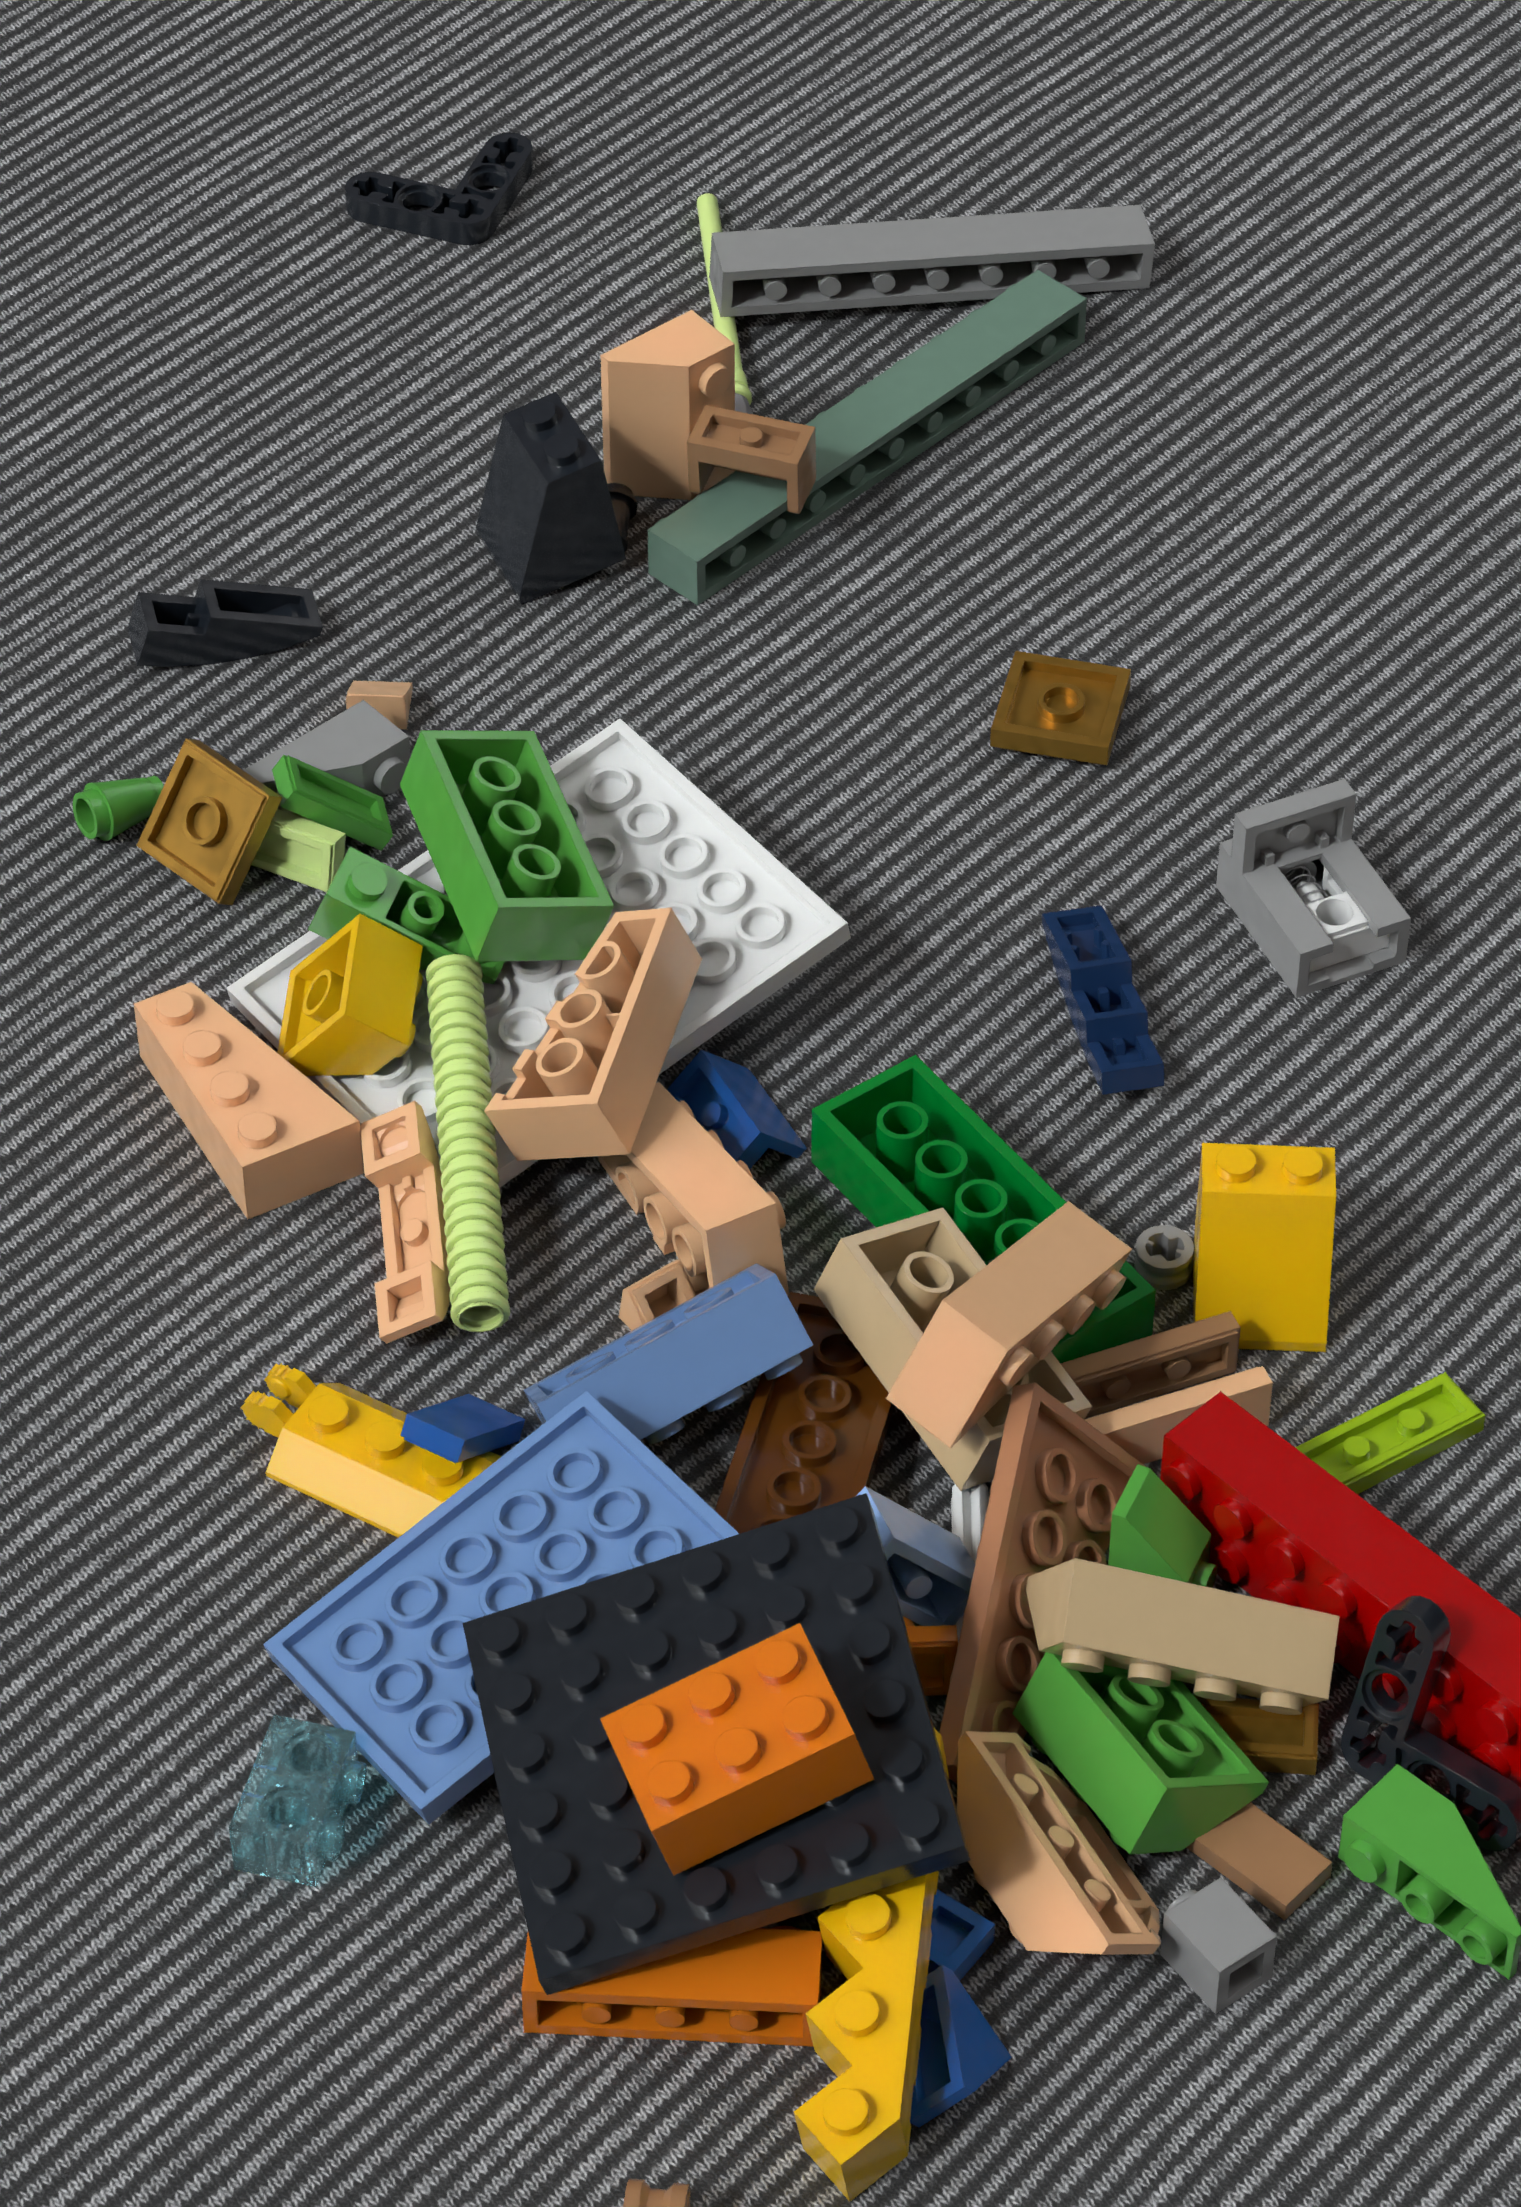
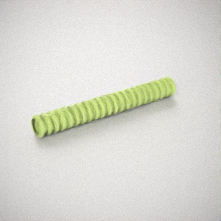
[425,954,511,1332]

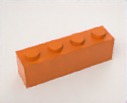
[521,1926,822,2047]

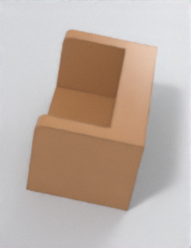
[687,405,816,514]

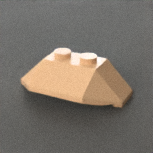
[957,1731,1161,1955]

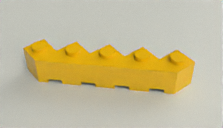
[794,1728,949,2201]

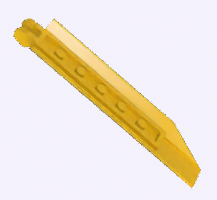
[241,1363,501,1538]

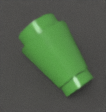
[73,775,164,841]

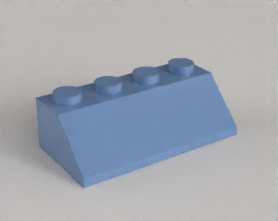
[523,1263,813,1445]

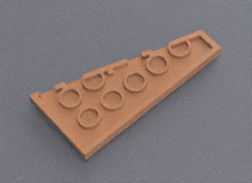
[939,1383,1146,1784]

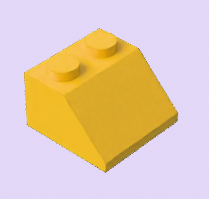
[277,914,423,1076]

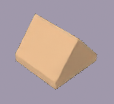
[619,1260,696,1331]

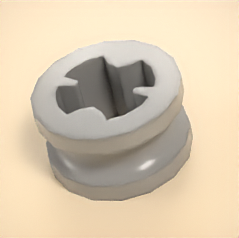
[1134,1225,1194,1290]

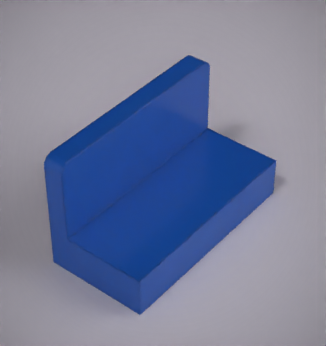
[667,1050,807,1170]

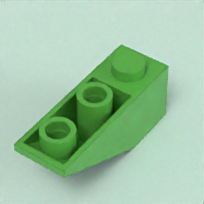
[308,847,505,985]
[1338,1764,1521,1980]

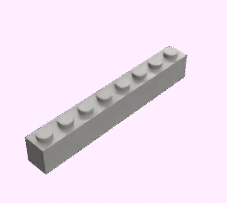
[709,205,1155,317]

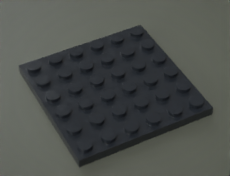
[462,1493,971,1995]

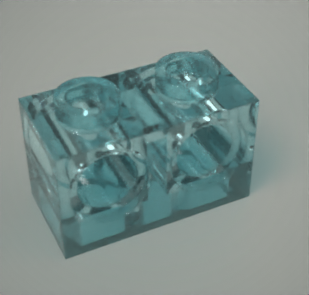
[229,1714,367,1887]

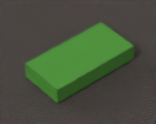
[272,755,393,851]

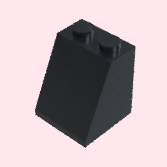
[476,392,626,605]

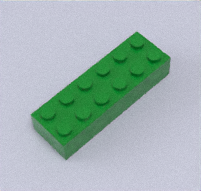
[811,1055,1156,1363]

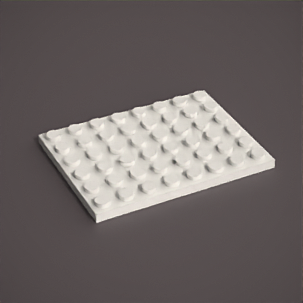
[227,719,851,1188]

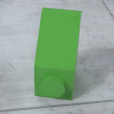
[1108,1464,1218,1588]

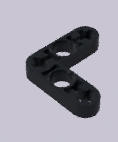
[345,132,533,245]
[1341,1596,1521,1851]

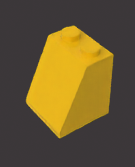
[1193,1143,1336,1352]

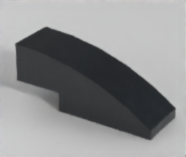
[127,579,323,667]

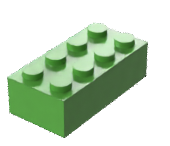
[400,730,614,962]

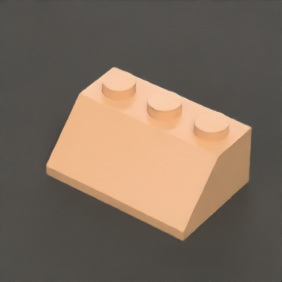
[600,310,735,500]

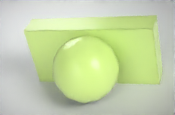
[251,807,346,892]

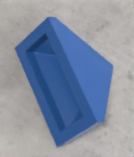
[910,1965,1012,2127]

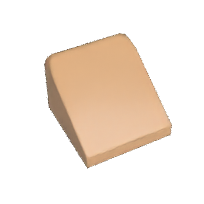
[346,681,413,729]

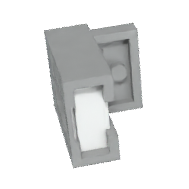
[1216,779,1411,998]

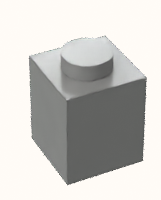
[1160,1877,1277,2014]

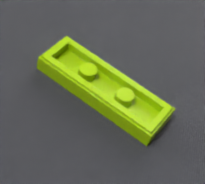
[1295,1372,1485,1494]

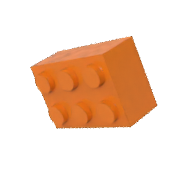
[600,1623,874,1876]

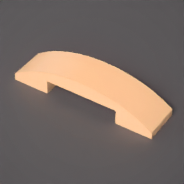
[360,1101,450,1344]

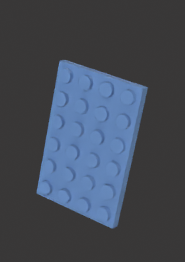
[263,1391,739,1825]

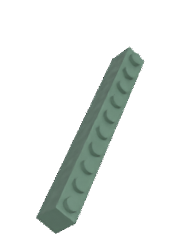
[648,270,1087,606]

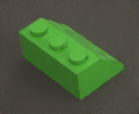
[1012,1652,1269,1855]

